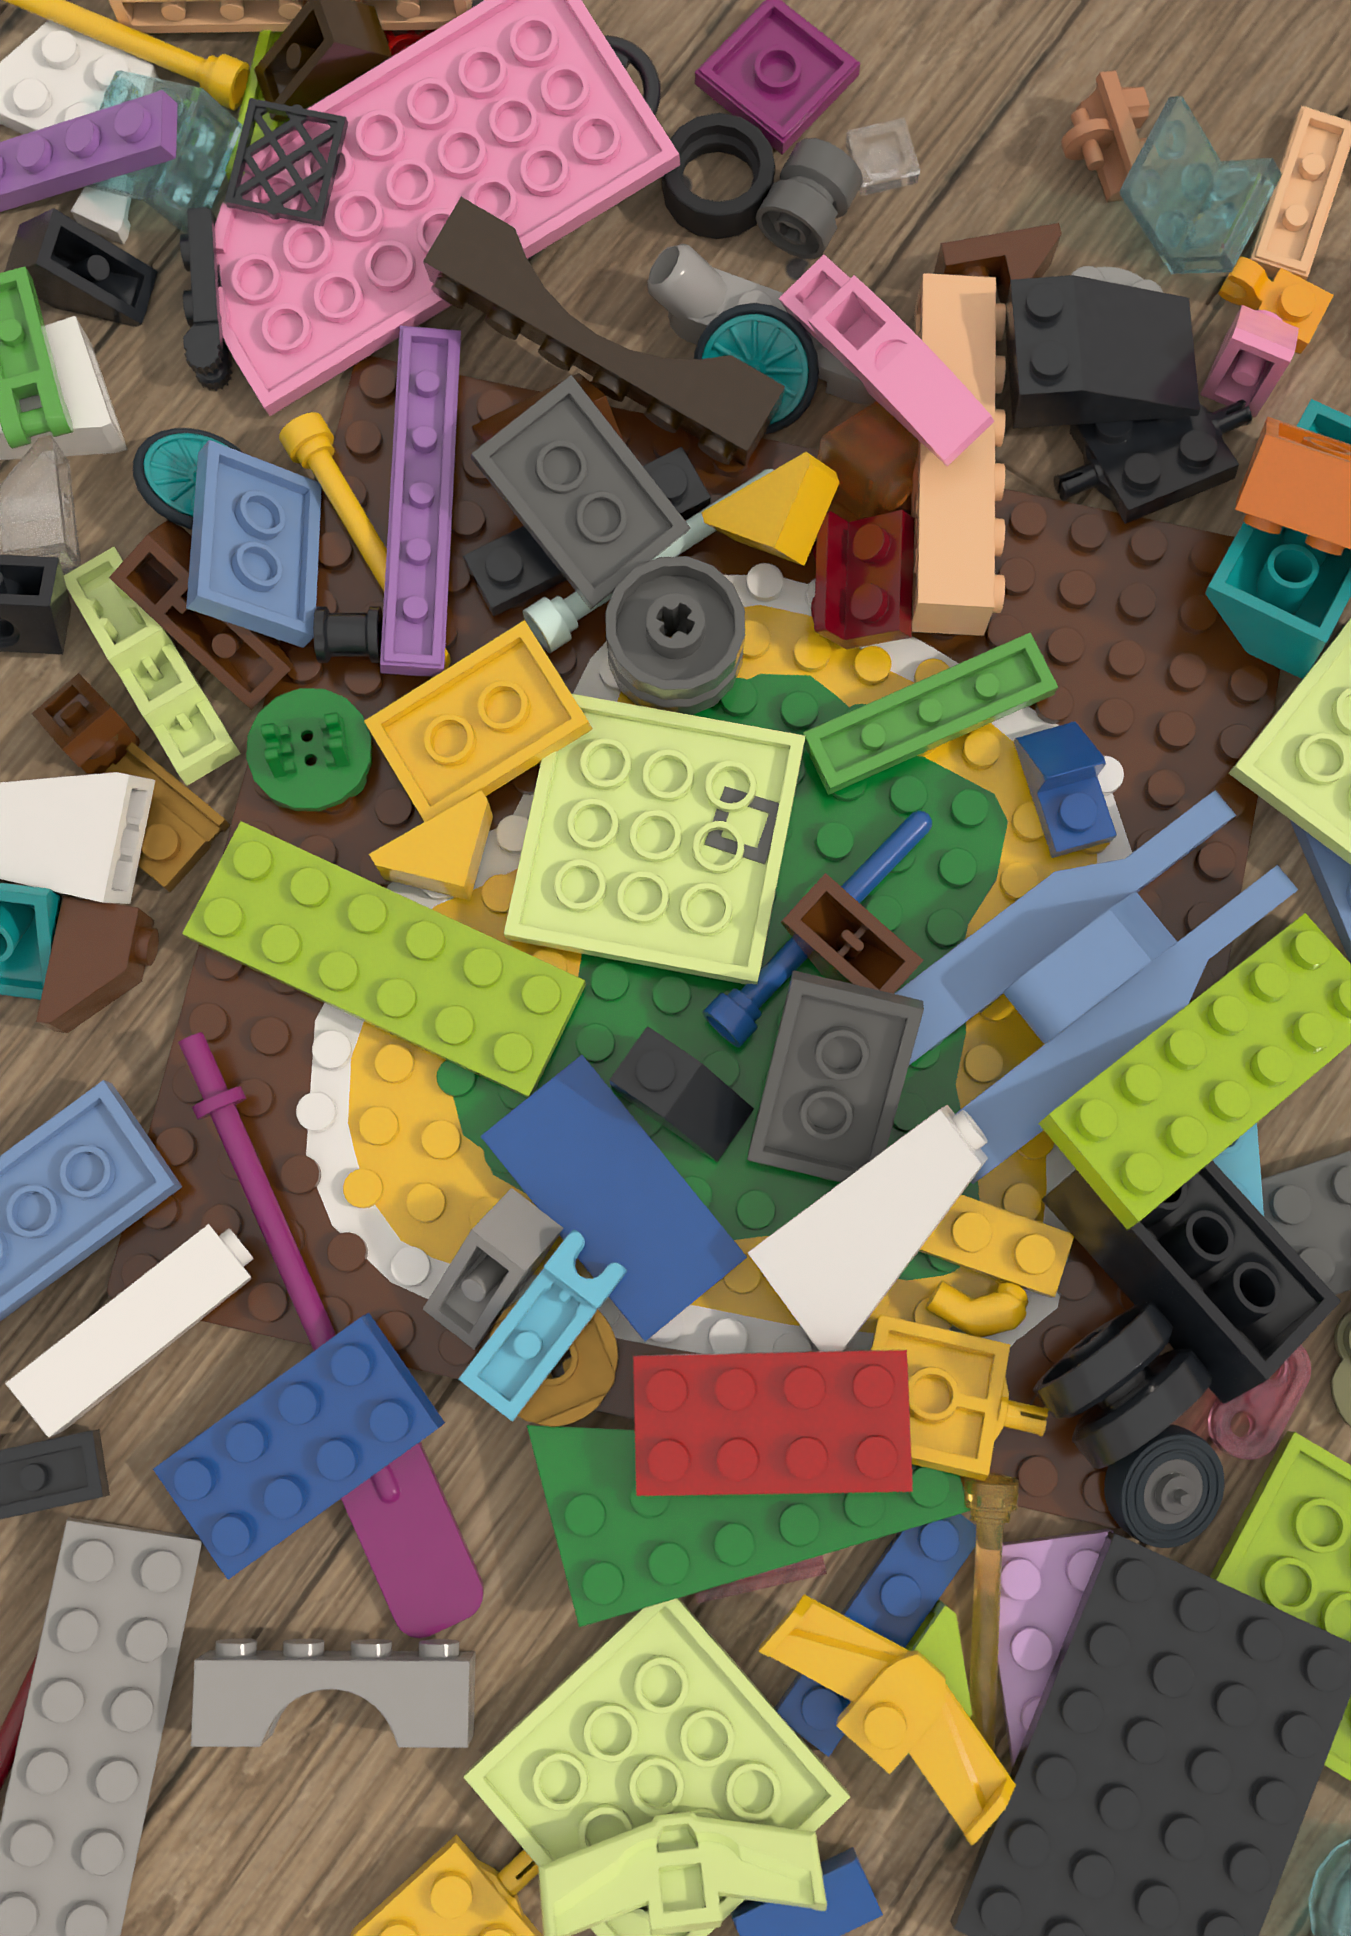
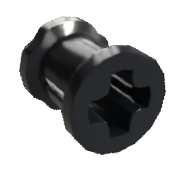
[313,606,383,663]

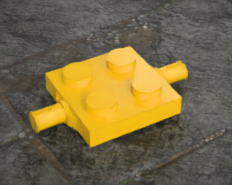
[870,1314,1048,1481]
[350,1834,543,1936]

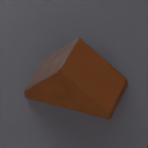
[781,873,924,994]

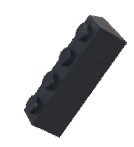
[1041,1160,1341,1405]

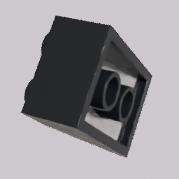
[1005,275,1200,429]

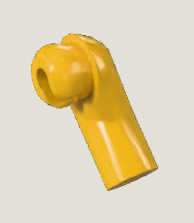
[925,1280,1029,1338]

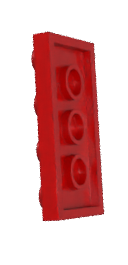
[633,1349,913,1496]

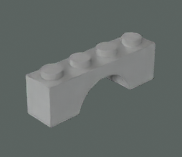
[191,1638,476,1748]

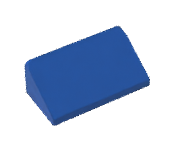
[731,1847,883,1936]

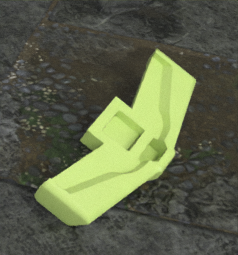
[538,1811,827,1936]

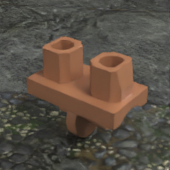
[1061,70,1167,202]

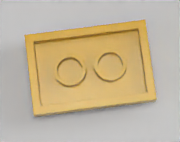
[364,620,593,822]

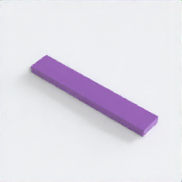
[380,325,461,677]

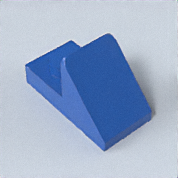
[1014,722,1117,858]

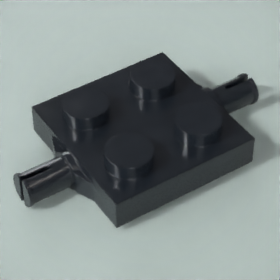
[1054,399,1252,524]

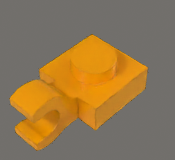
[1218,256,1334,354]

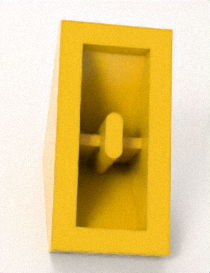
[701,452,839,566]
[369,790,493,900]

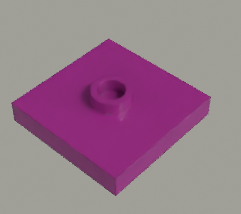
[694,0,861,155]

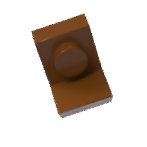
[933,223,1062,307]
[32,673,140,775]

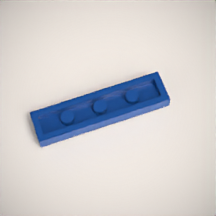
[775,1514,985,1757]

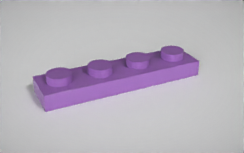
[0,90,178,212]

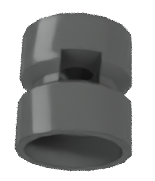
[756,138,863,259]

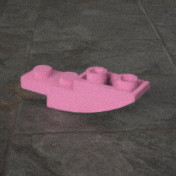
[779,254,994,466]

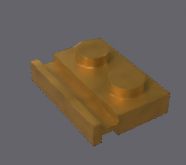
[104,742,230,893]

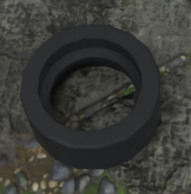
[662,113,775,239]

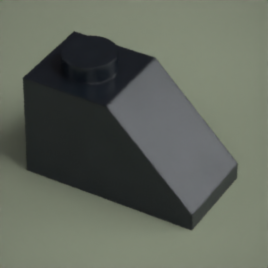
[4,208,159,327]
[609,1026,754,1163]

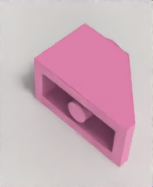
[1200,305,1299,418]

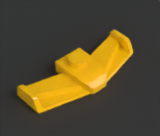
[758,1594,1016,1845]

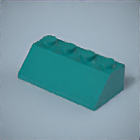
[1205,399,1351,679]

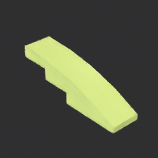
[64,547,241,786]

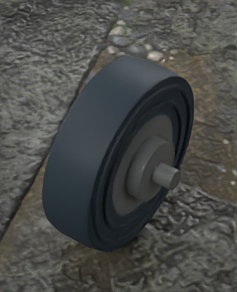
[1104,1424,1225,1548]

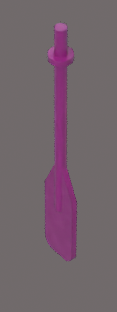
[178,1032,484,1638]

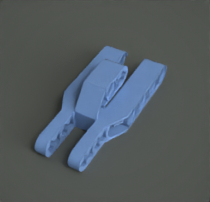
[894,791,1298,1184]

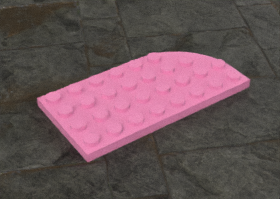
[215,0,680,416]

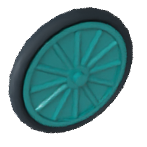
[694,303,819,434]
[133,428,243,530]

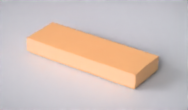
[1249,106,1351,280]

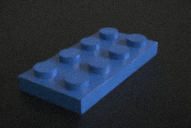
[153,1313,445,1580]

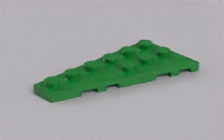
[527,1425,970,1627]

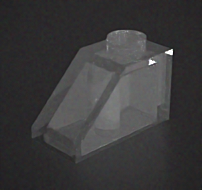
[0,435,81,575]

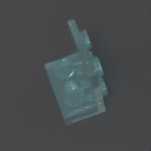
[86,70,243,233]
[1120,96,1282,274]

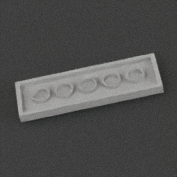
[0,1517,202,1936]

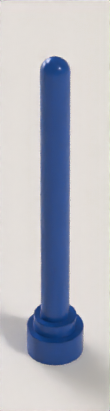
[702,811,932,1048]

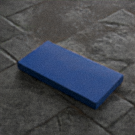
[480,1055,747,1342]

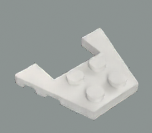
[0,20,159,245]

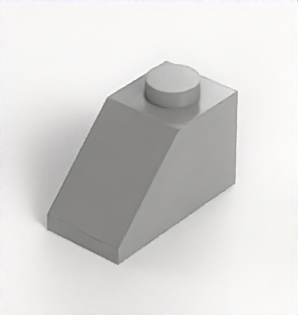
[423,1188,564,1349]

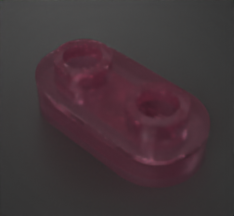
[1208,1345,1311,1460]

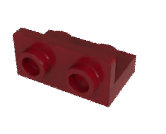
[811,510,915,649]

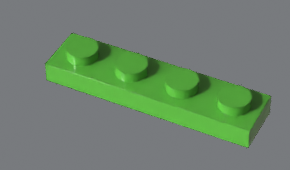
[803,632,1058,795]

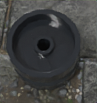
[1033,1300,1213,1469]

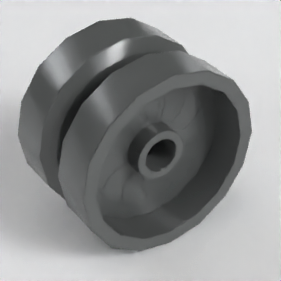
[606,556,745,715]

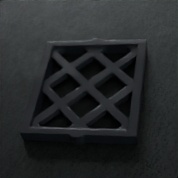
[224,98,348,226]

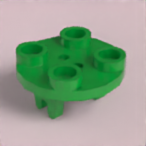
[246,688,373,811]

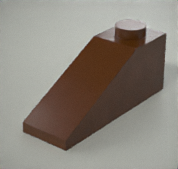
[109,520,294,710]

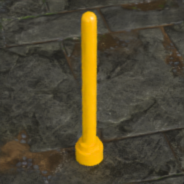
[3,0,250,110]
[279,412,451,670]

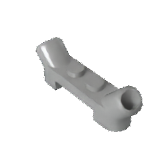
[647,244,913,405]

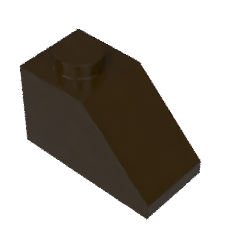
[254,0,392,122]

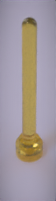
[964,1473,1019,1752]

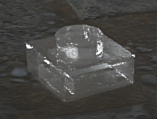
[846,118,920,196]

